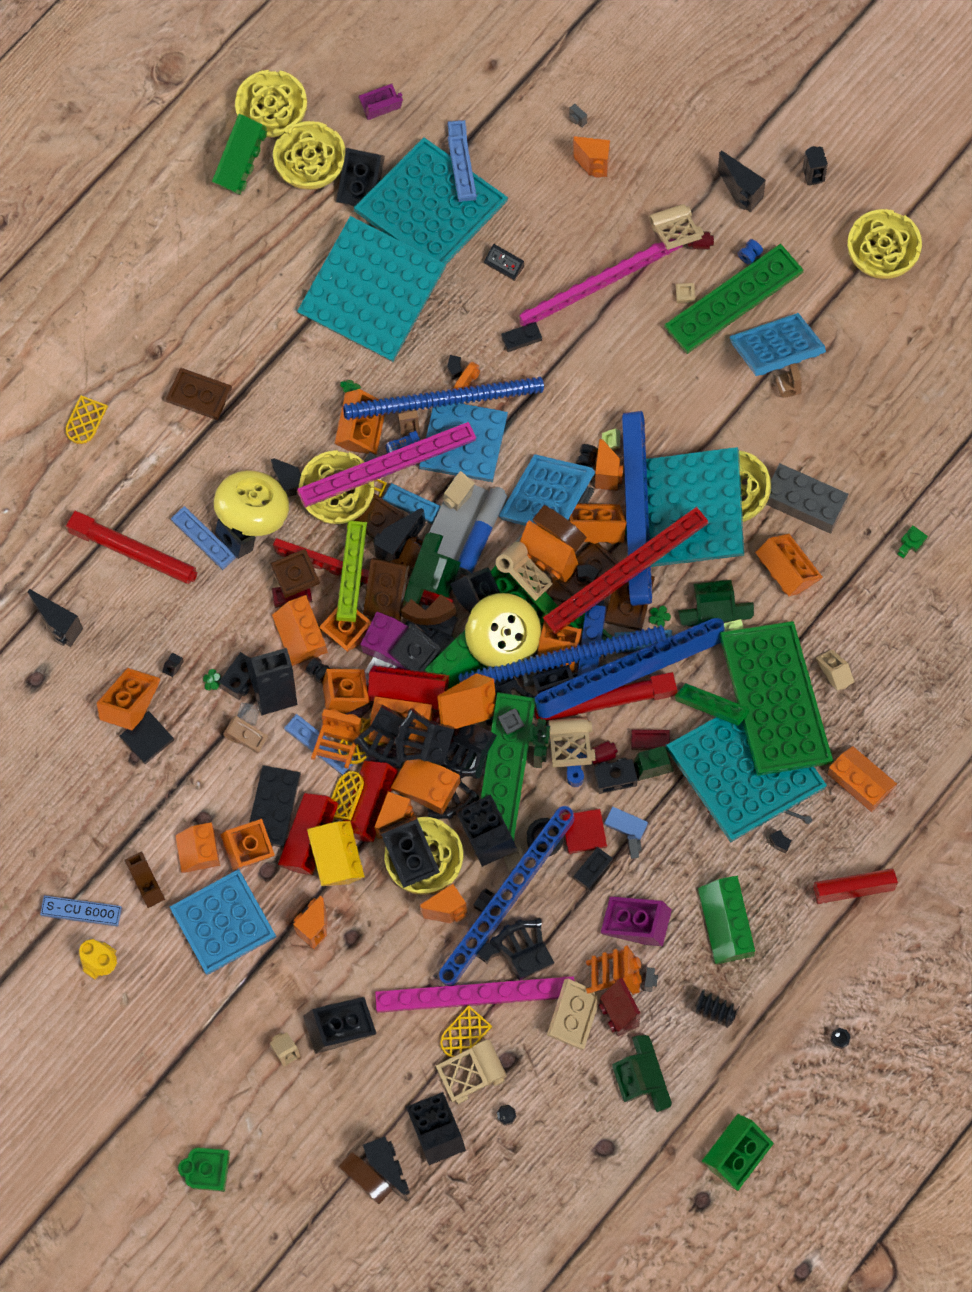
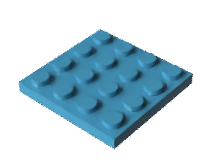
[730,313,826,376]
[419,403,508,482]
[499,454,595,526]
[170,869,276,975]

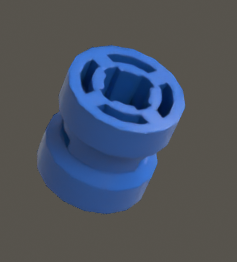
[738,239,763,265]

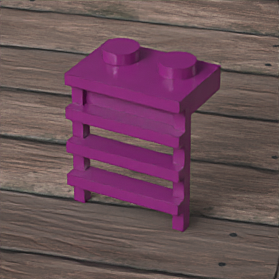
[359,84,403,121]

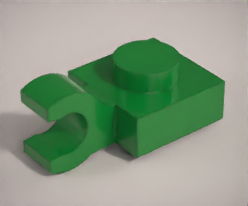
[897,525,928,559]

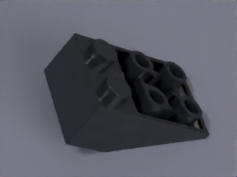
[245,648,298,716]
[455,794,517,867]
[406,1092,467,1165]
[363,1136,410,1202]

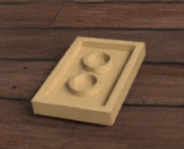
[547,979,602,1050]

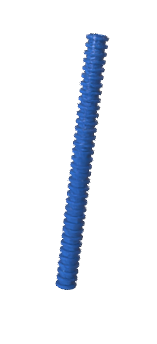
[343,377,544,420]
[459,625,666,683]

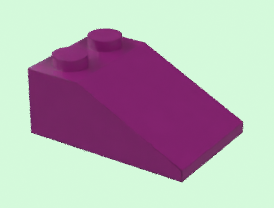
[361,612,408,670]
[601,896,672,947]

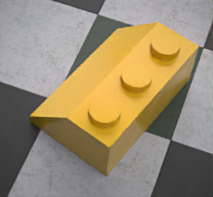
[307,821,365,886]

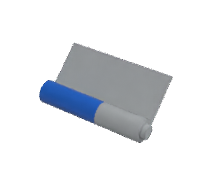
[429,476,507,575]

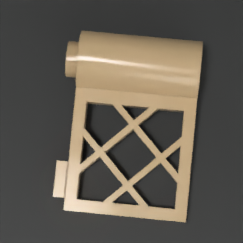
[649,204,704,250]
[496,542,553,601]
[549,717,595,767]
[436,1040,507,1104]

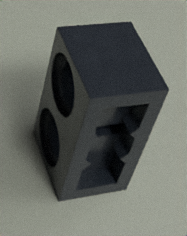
[219,652,252,700]

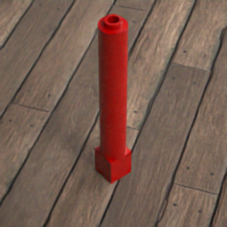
[66,510,198,584]
[534,672,677,721]

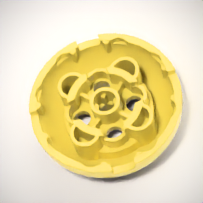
[235,70,307,137]
[273,121,346,190]
[847,209,922,279]
[299,450,374,524]
[739,451,771,522]
[214,470,289,536]
[465,593,541,668]
[384,817,463,895]

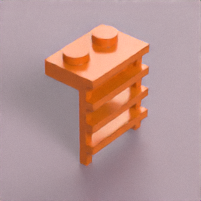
[311,709,362,769]
[586,945,642,995]

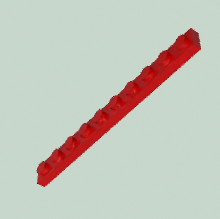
[543,507,709,634]
[273,538,453,606]

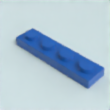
[577,605,606,677]

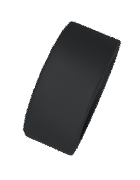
[527,818,563,857]

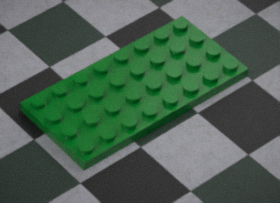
[720,621,833,776]

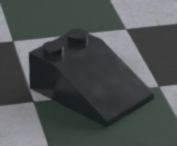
[336,148,385,206]
[718,150,766,213]
[373,508,426,561]
[450,567,512,628]
[28,589,83,647]
[379,815,440,888]
[303,997,377,1054]

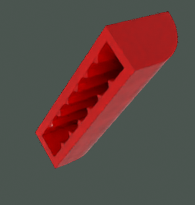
[368,665,449,710]
[343,761,398,842]
[278,793,339,875]
[813,868,898,904]

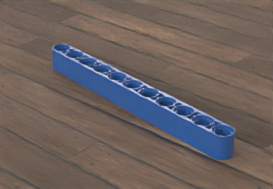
[622,411,652,606]
[535,618,725,718]
[439,806,574,986]

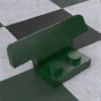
[404,532,461,605]
[678,580,754,626]
[612,1035,672,1113]

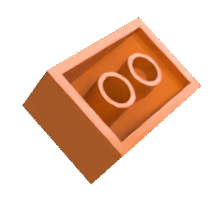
[97,668,161,730]
[438,673,496,729]
[391,759,461,815]

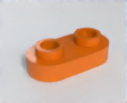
[453,362,480,390]

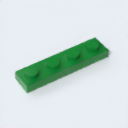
[675,683,749,726]

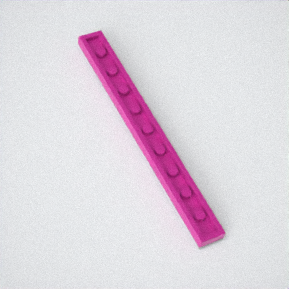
[520,233,683,326]
[297,422,476,508]
[375,976,574,1013]

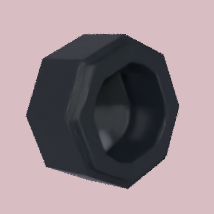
[830,1028,851,1049]
[497,1105,517,1126]

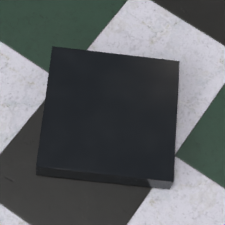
[389,623,441,672]
[120,711,174,765]

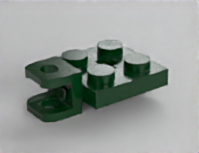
[529,719,551,768]

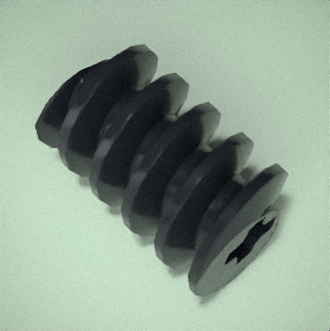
[695,989,740,1028]

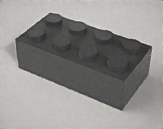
[764,463,849,534]

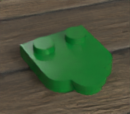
[178,1148,230,1192]

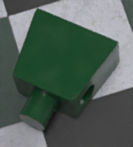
[633,746,674,781]

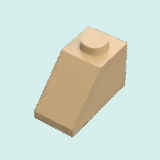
[443,471,475,511]
[816,650,854,691]
[270,1032,301,1067]

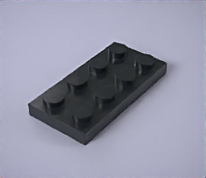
[249,765,301,848]

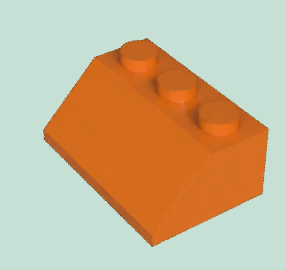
[334,389,385,455]
[568,504,626,544]
[520,520,579,583]
[755,534,823,596]
[272,595,328,666]
[369,697,434,748]
[827,746,897,812]

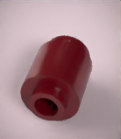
[688,231,714,250]
[591,740,618,765]

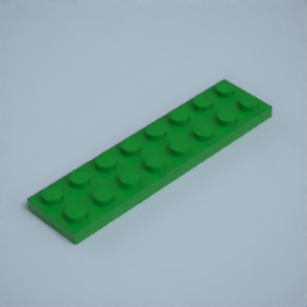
[664,244,804,354]
[481,693,535,840]

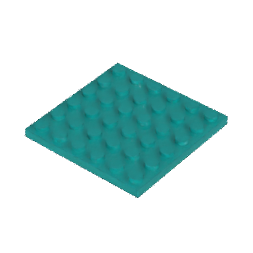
[354,137,508,265]
[297,216,446,362]
[646,447,744,567]
[665,717,827,843]

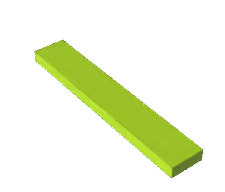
[336,521,367,622]

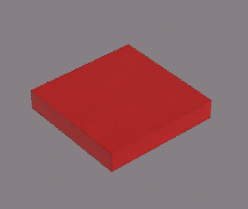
[562,809,607,854]

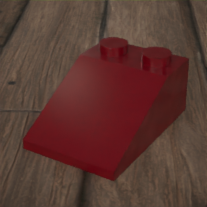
[598,978,641,1037]

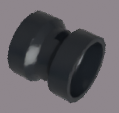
[576,444,598,468]
[305,657,332,683]

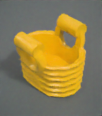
[79,939,117,980]

